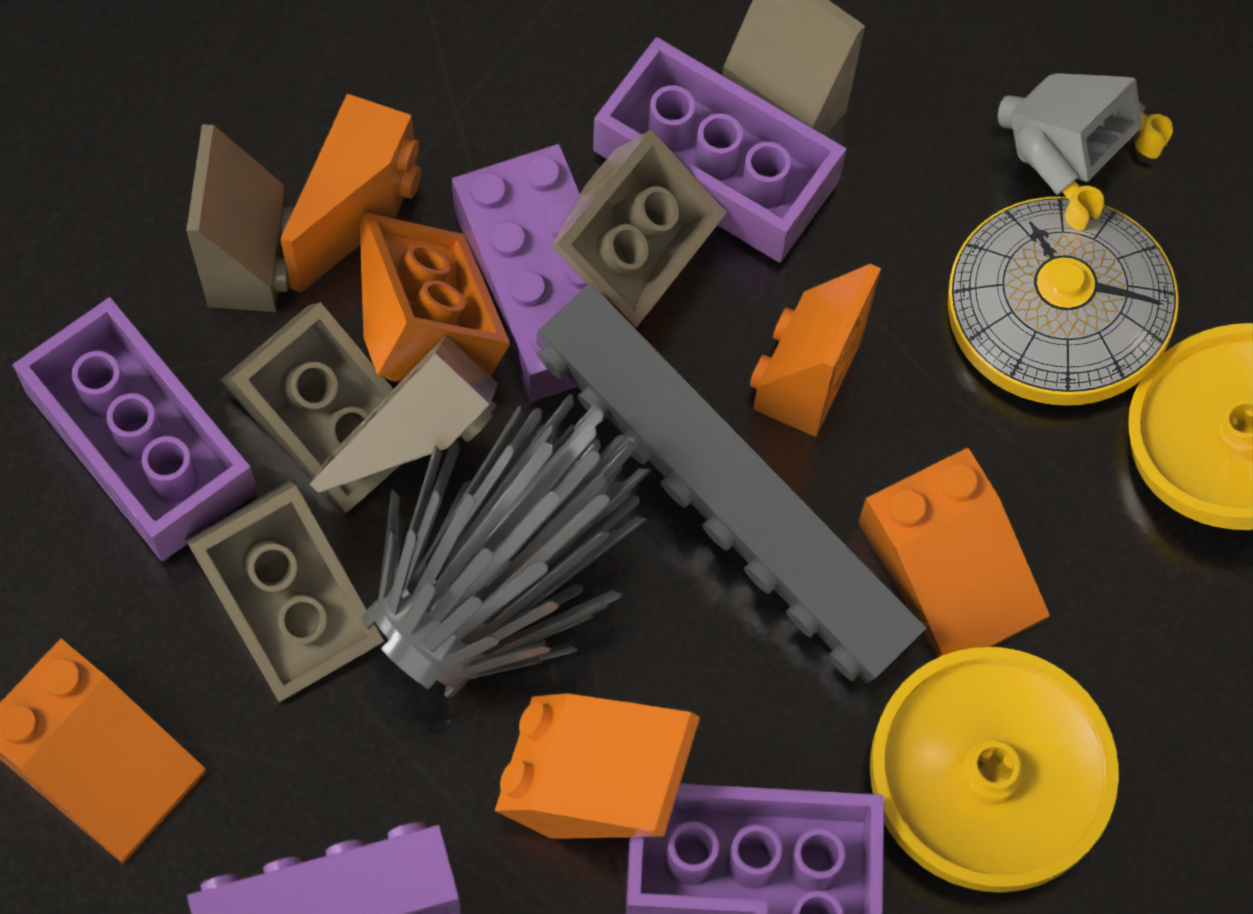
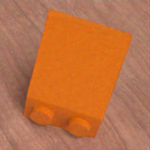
[280,94,422,293]
[360,212,510,382]
[749,264,881,437]
[858,448,1050,658]
[0,639,207,864]
[495,693,700,839]

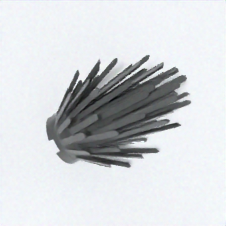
[362,394,650,698]

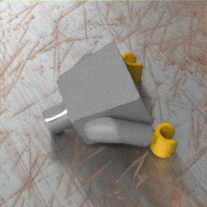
[998,73,1173,231]

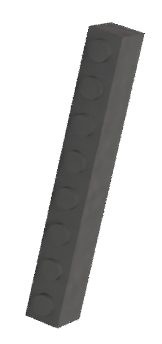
[536,283,926,684]

